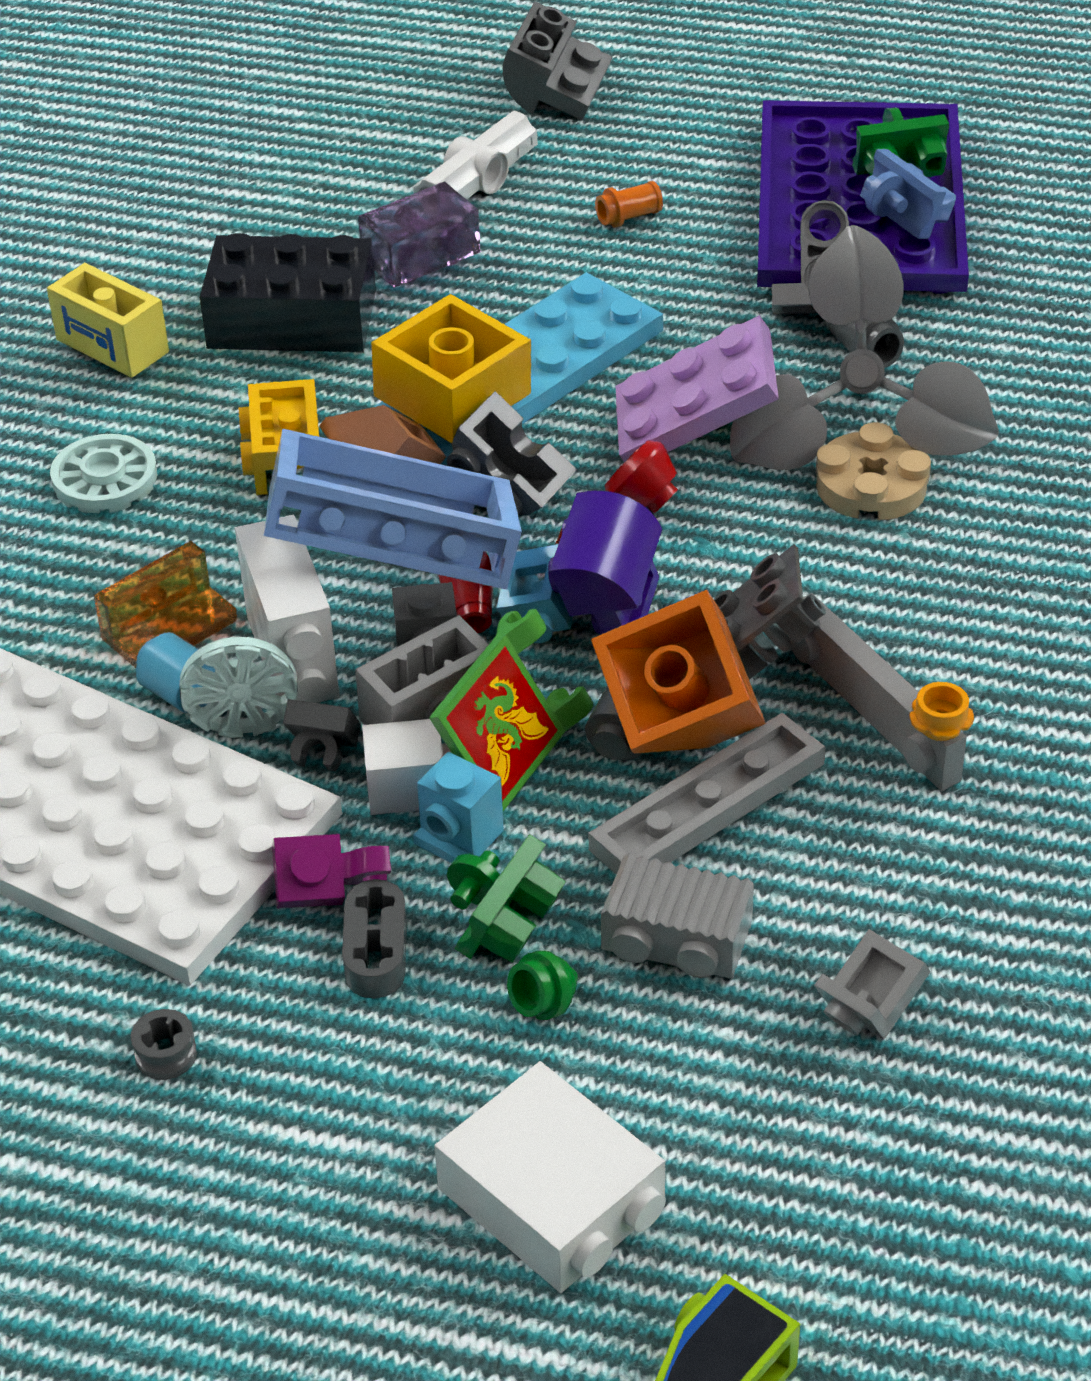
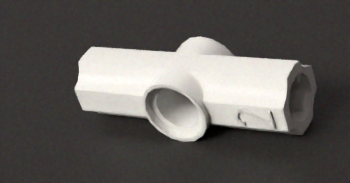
[413,111,538,221]

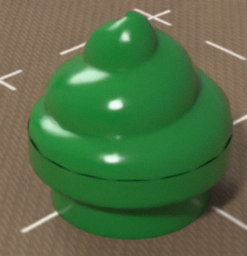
[507,950,578,1020]

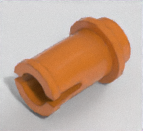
[595,181,663,228]

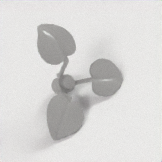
[730,225,999,470]

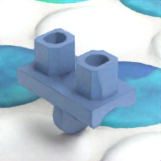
[860,149,956,239]

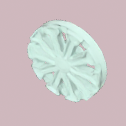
[50,434,158,513]
[179,637,298,738]

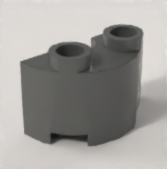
[447,391,577,515]

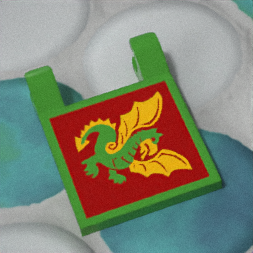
[429,609,594,811]

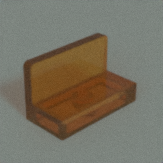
[94,541,238,668]

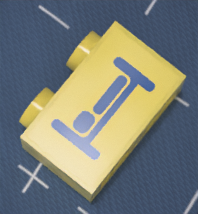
[47,263,169,378]

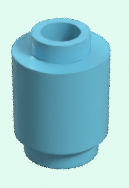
[136,632,215,713]

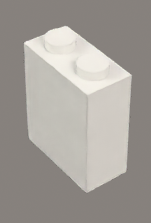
[235,515,340,703]
[434,1061,666,1293]

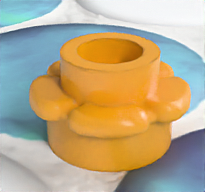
[909,682,974,741]

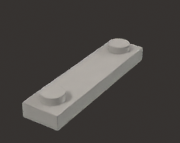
[788,593,967,792]
[588,713,825,874]

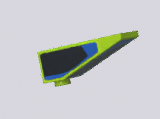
[655,1274,800,1381]

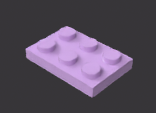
[615,315,779,462]

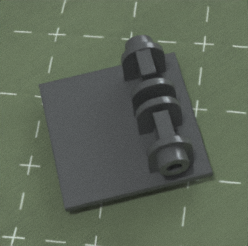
[714,544,826,680]

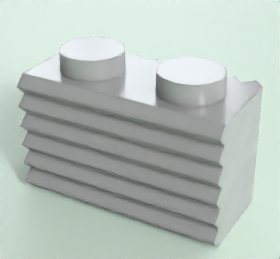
[601,852,754,979]

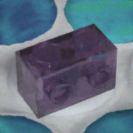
[358,181,481,288]

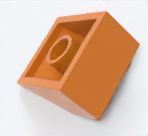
[591,590,766,754]

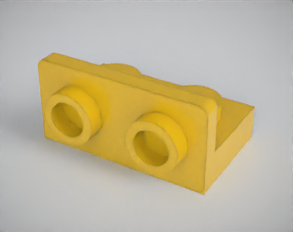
[238,379,319,495]

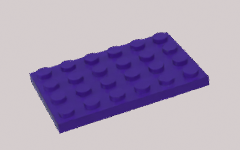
[757,100,969,294]

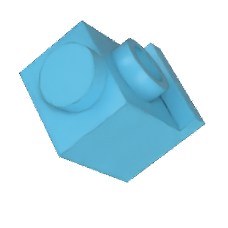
[496,544,573,643]
[413,751,504,863]

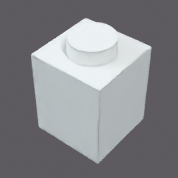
[362,719,451,815]

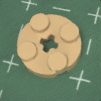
[816,422,931,520]

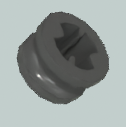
[130,1009,197,1080]

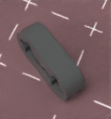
[342,879,407,999]

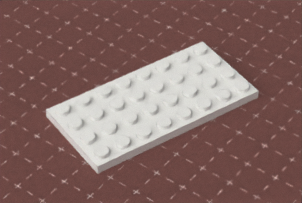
[0,648,342,986]

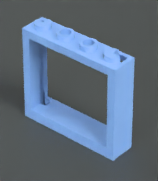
[264,429,522,590]

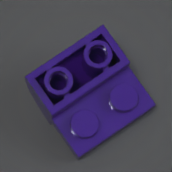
[548,491,662,635]

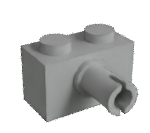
[356,615,489,725]

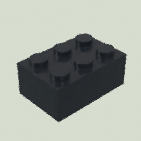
[199,233,376,353]

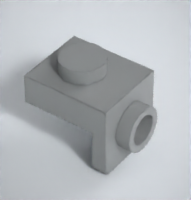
[814,929,930,1039]

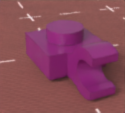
[272,834,391,909]

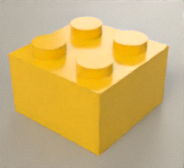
[371,294,531,443]

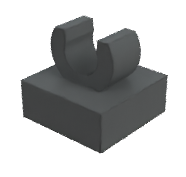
[283,699,361,771]

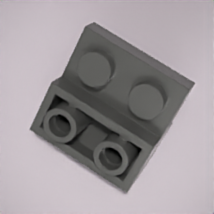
[503,1,613,121]

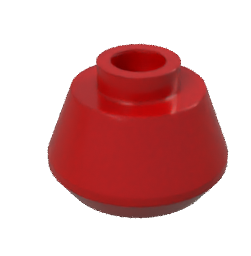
[604,440,678,514]

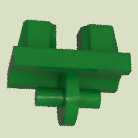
[852,107,949,177]
[446,834,566,963]

